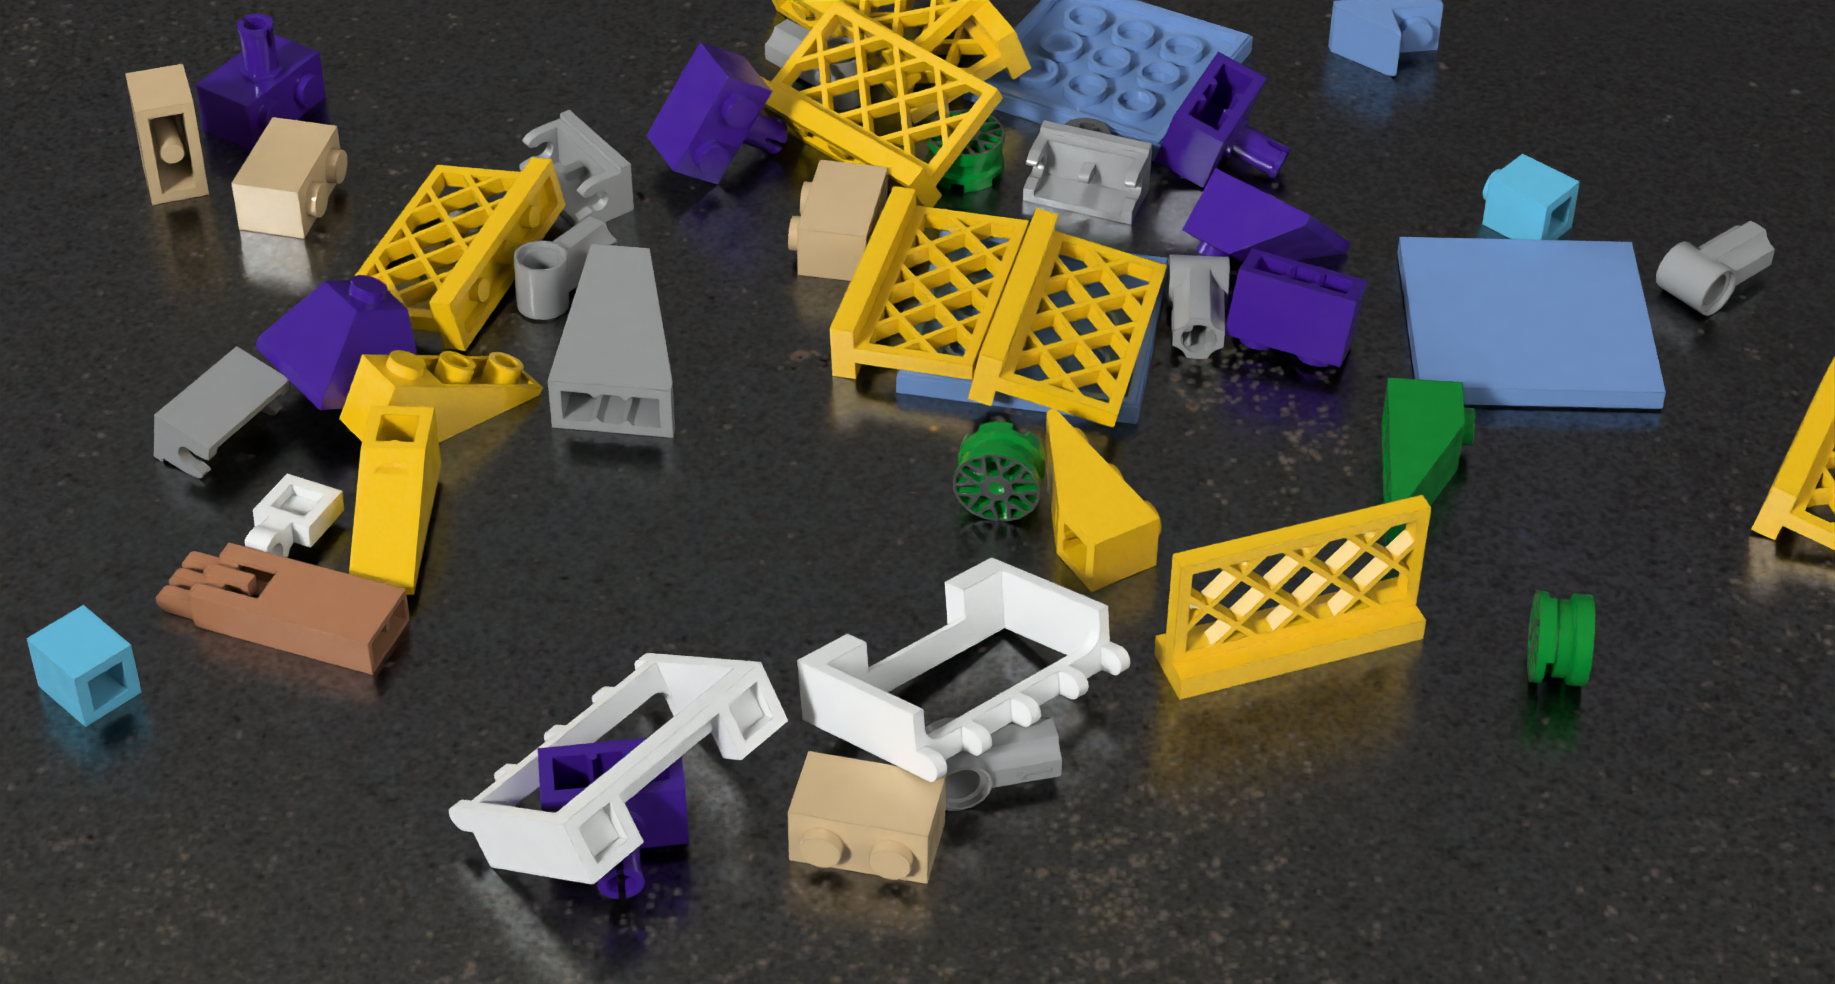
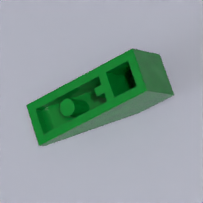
[1381,378,1475,547]

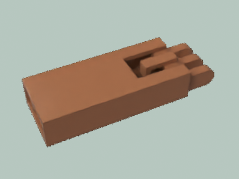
[156,542,410,675]

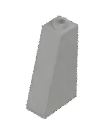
[548,244,675,438]

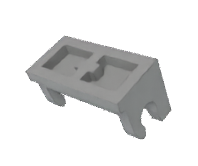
[519,110,634,226]
[1023,120,1152,225]
[154,346,290,478]

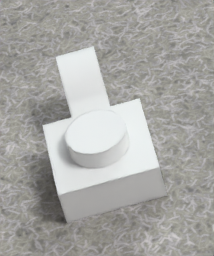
[245,474,344,558]

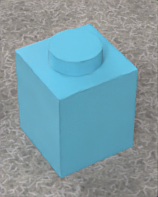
[1482,154,1580,240]
[26,605,142,727]

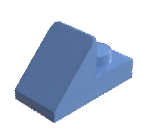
[1328,0,1443,76]

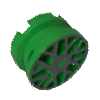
[926,109,1005,192]
[953,421,1047,522]
[1527,590,1595,687]

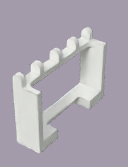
[797,557,1130,782]
[449,653,788,885]

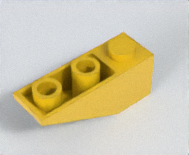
[339,350,543,443]
[349,405,441,595]
[1045,408,1162,592]

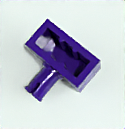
[195,14,326,151]
[646,42,788,184]
[1154,52,1292,188]
[1225,248,1368,367]
[537,738,689,899]

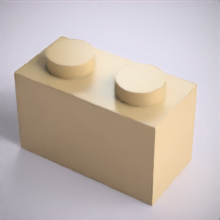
[125,64,209,205]
[231,117,348,239]
[788,160,888,281]
[788,751,946,884]

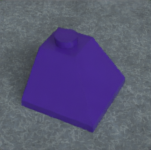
[1182,168,1351,264]
[255,275,417,410]

